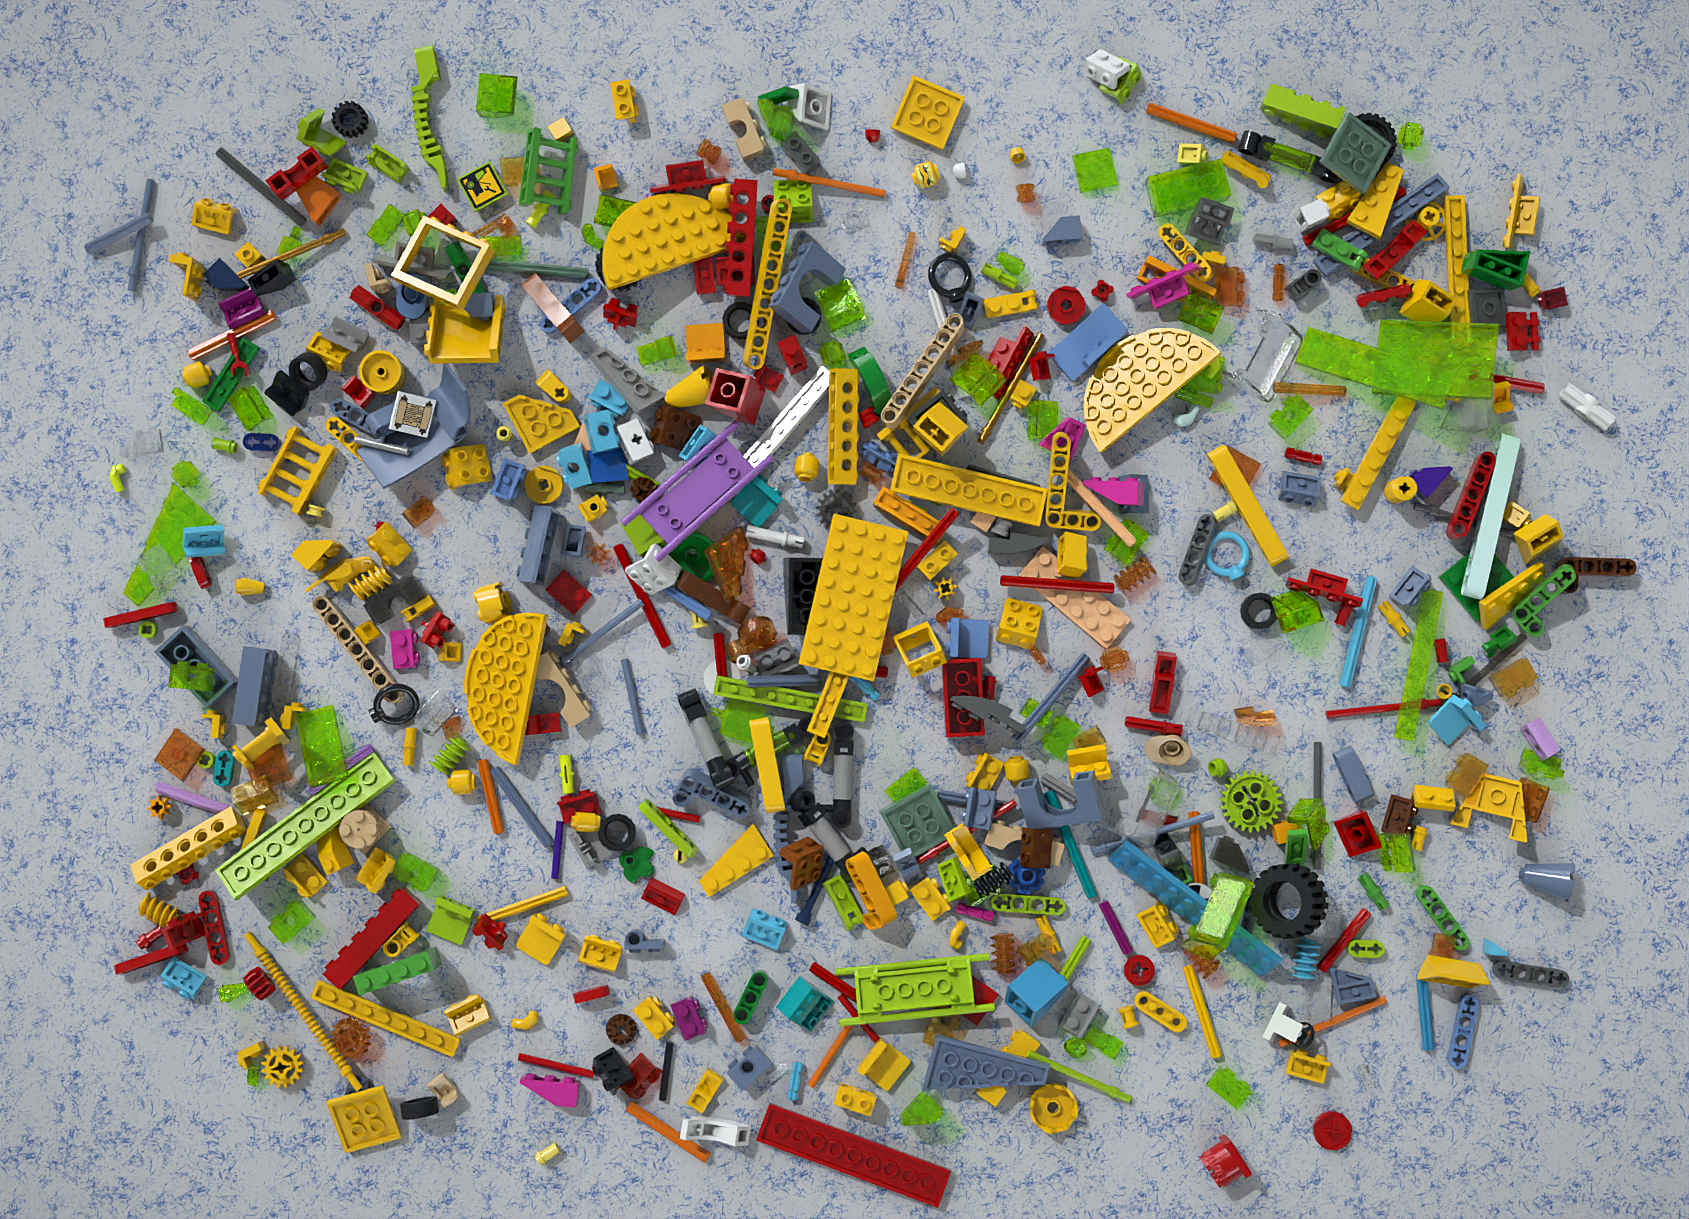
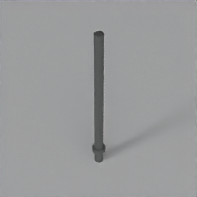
[1311,742,1323,869]

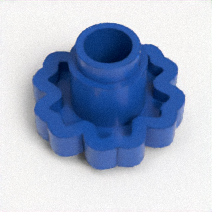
[1008,858,1046,895]

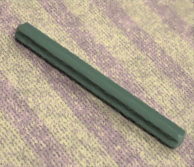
[485,259,588,279]

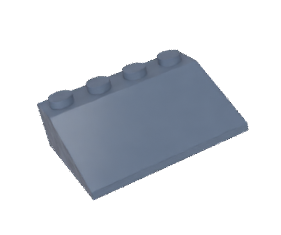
[516,506,560,586]

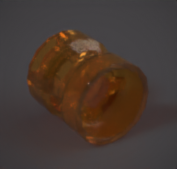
[696,139,722,165]

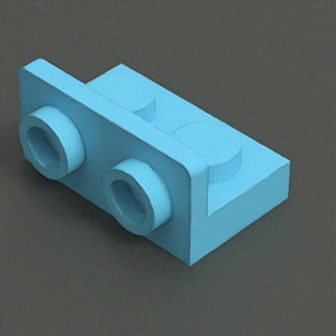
[588,379,629,418]
[742,908,788,950]
[160,957,207,1000]

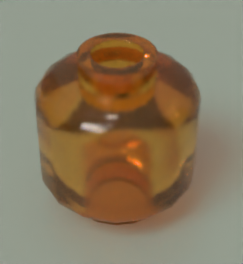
[1099,646,1130,674]

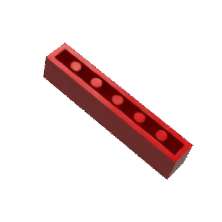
[322,887,423,990]

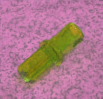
[1174,388,1213,408]

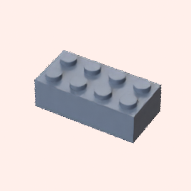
[154,625,238,708]
[232,646,278,726]

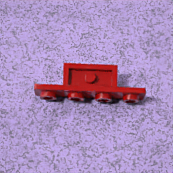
[650,159,726,195]
[982,326,1034,400]
[1285,568,1363,608]

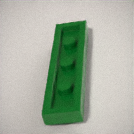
[202,337,261,412]

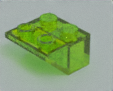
[476,73,518,118]
[757,98,795,141]
[1271,591,1325,634]

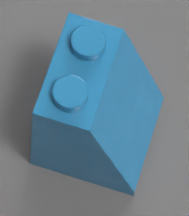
[1004,957,1068,1029]

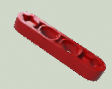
[103,602,178,628]
[198,890,230,965]
[114,943,189,975]

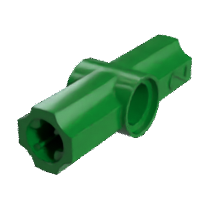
[444,241,485,293]

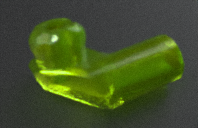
[581,223,604,249]

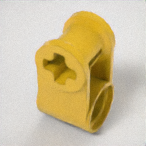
[535,369,572,404]
[802,731,831,767]
[383,921,421,957]

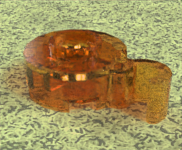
[726,616,778,664]

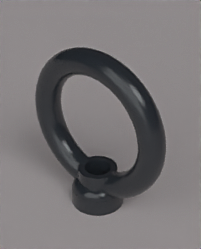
[928,253,972,303]
[368,684,420,725]

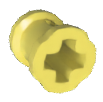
[689,607,708,629]

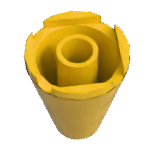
[665,365,714,408]

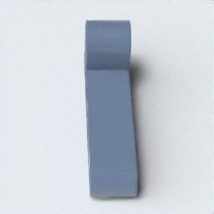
[672,768,752,818]

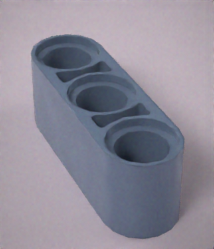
[1332,745,1374,804]

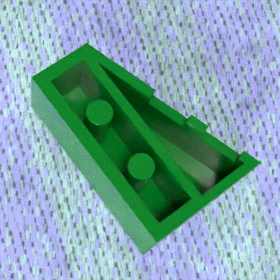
[1461,249,1531,291]

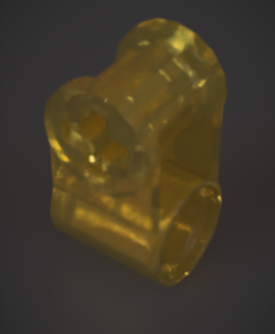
[1015,933,1053,967]

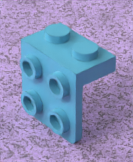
[1428,695,1486,745]

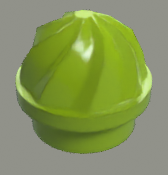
[1208,758,1228,778]

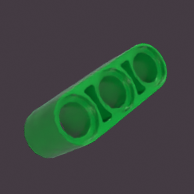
[733,970,768,1024]

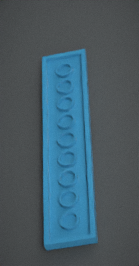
[1107,840,1283,977]

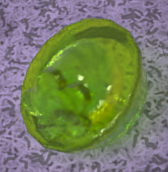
[1064,1037,1087,1058]

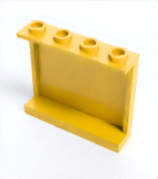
[424,294,506,364]

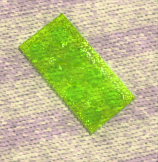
[295,705,349,788]

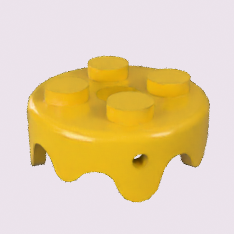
[1028,1083,1078,1134]

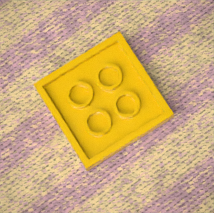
[890,75,965,151]
[327,1085,402,1153]

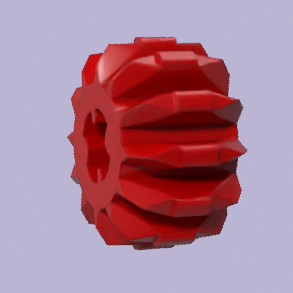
[243,967,276,1001]

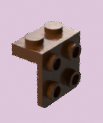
[650,406,701,451]

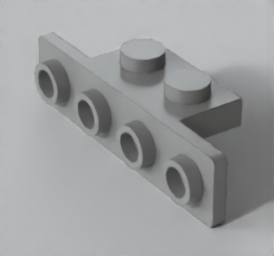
[373,240,451,280]

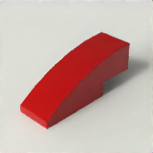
[1149,651,1177,714]

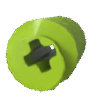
[429,732,471,775]

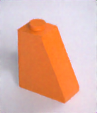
[296,176,342,227]

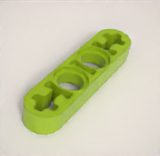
[638,799,699,858]
[990,893,1066,915]

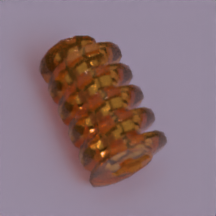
[1113,556,1157,596]
[990,933,1016,974]
[1179,935,1220,979]

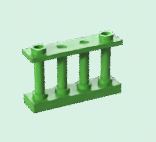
[518,127,578,215]

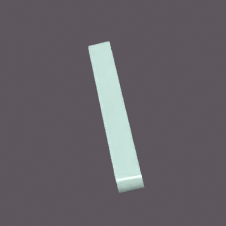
[1461,433,1520,600]

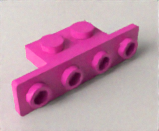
[1126,262,1202,309]

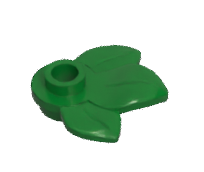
[619,847,654,883]

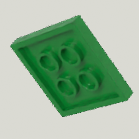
[1438,551,1514,621]

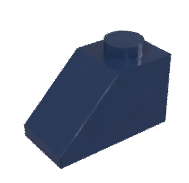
[203,258,250,291]

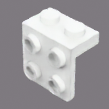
[625,543,682,595]

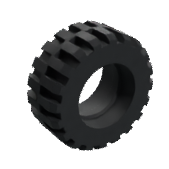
[1249,864,1329,939]

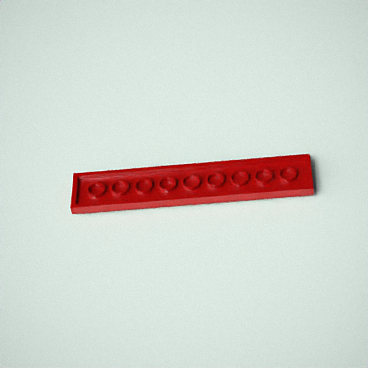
[756,1102,951,1208]

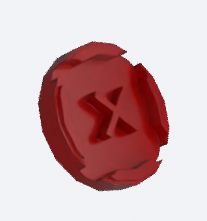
[1313,1111,1352,1150]

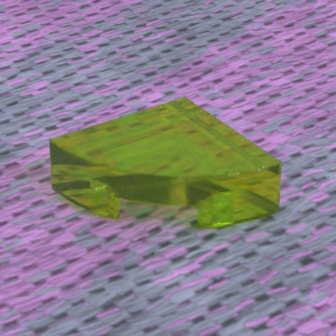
[247,1066,260,1087]

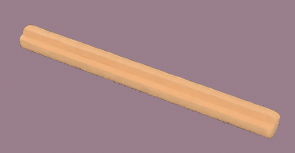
[1055,460,1136,547]

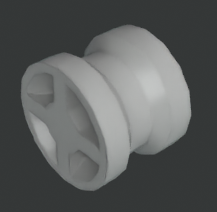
[991,517,1013,538]

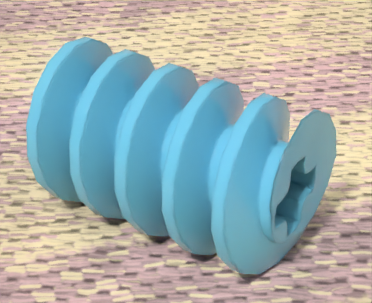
[1290,937,1322,979]

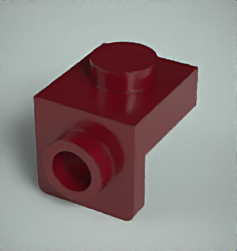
[1537,287,1568,311]

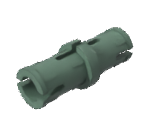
[585,482,625,496]

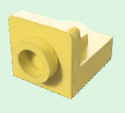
[1177,143,1208,167]

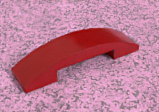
[1363,219,1427,280]

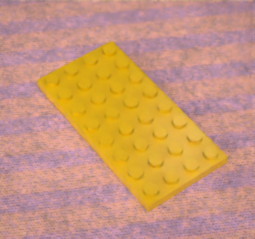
[798,514,908,682]

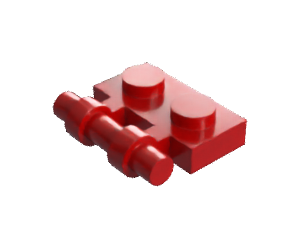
[1505,312,1541,351]

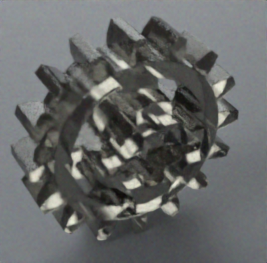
[816,489,857,529]

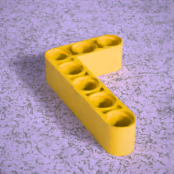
[1044,432,1101,531]

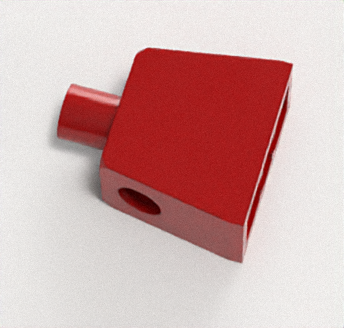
[776,335,808,375]

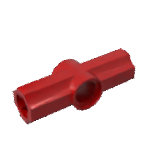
[349,285,406,331]

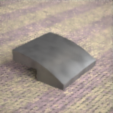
[1185,197,1234,245]

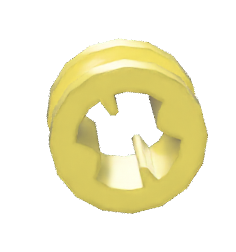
[306,504,325,518]

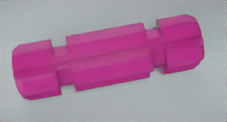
[956,902,994,922]

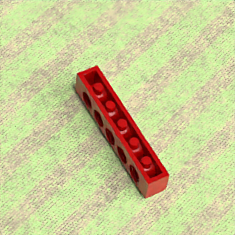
[723,178,758,298]

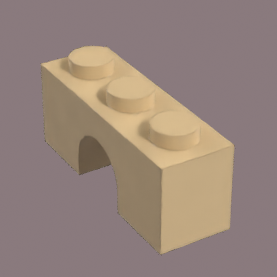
[721,97,766,162]

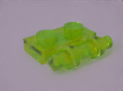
[1378,833,1416,873]

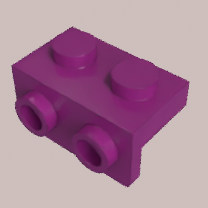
[218,287,265,330]

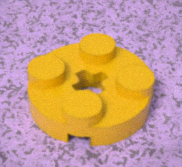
[524,465,563,504]

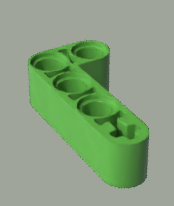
[1512,564,1576,637]

